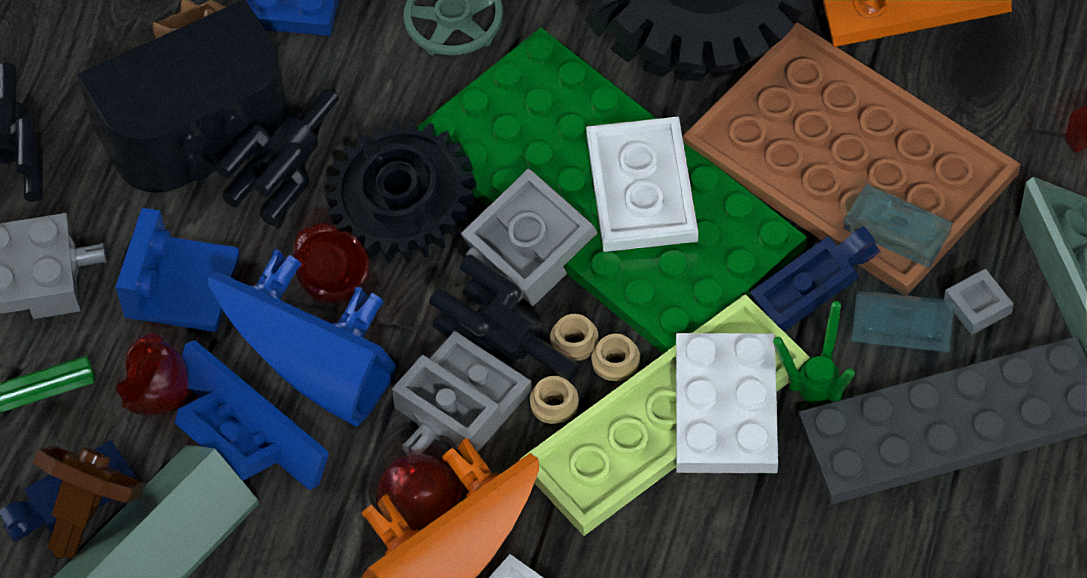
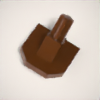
[33,445,146,559]

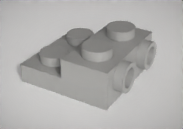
[461,168,597,307]

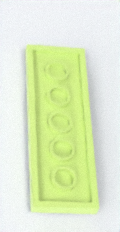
[520,294,810,536]

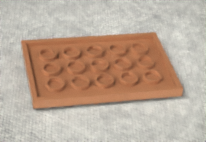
[682,22,1021,297]

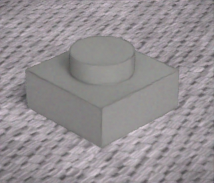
[944,269,1014,335]

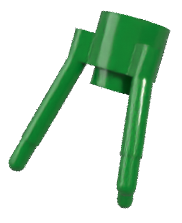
[773,301,855,405]

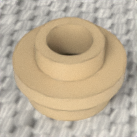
[550,314,599,361]
[591,334,640,381]
[530,376,579,424]

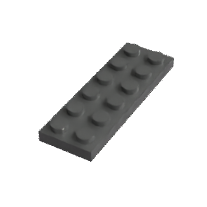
[798,336,1087,505]

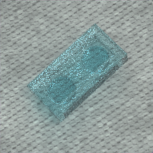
[843,184,952,268]
[852,290,955,352]

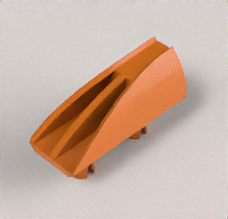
[823,0,1012,47]
[361,438,539,578]

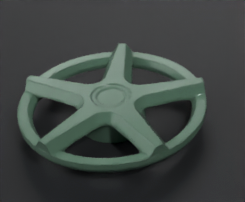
[403,0,504,56]

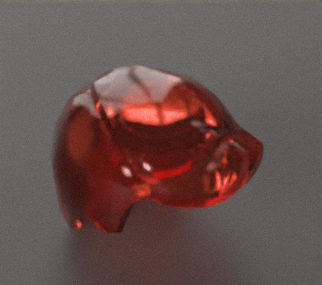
[294,223,370,304]
[116,334,188,416]
[376,454,465,531]

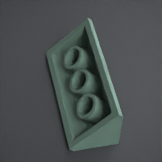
[1018,177,1087,358]
[53,445,259,578]

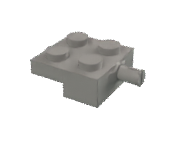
[0,213,107,319]
[392,331,532,460]

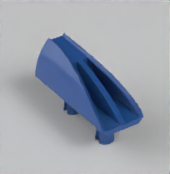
[208,249,397,427]

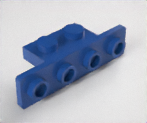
[175,340,329,490]

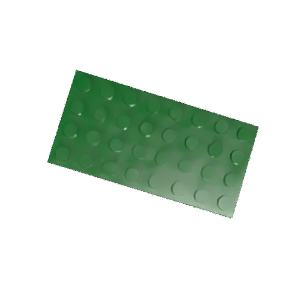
[418,27,807,354]

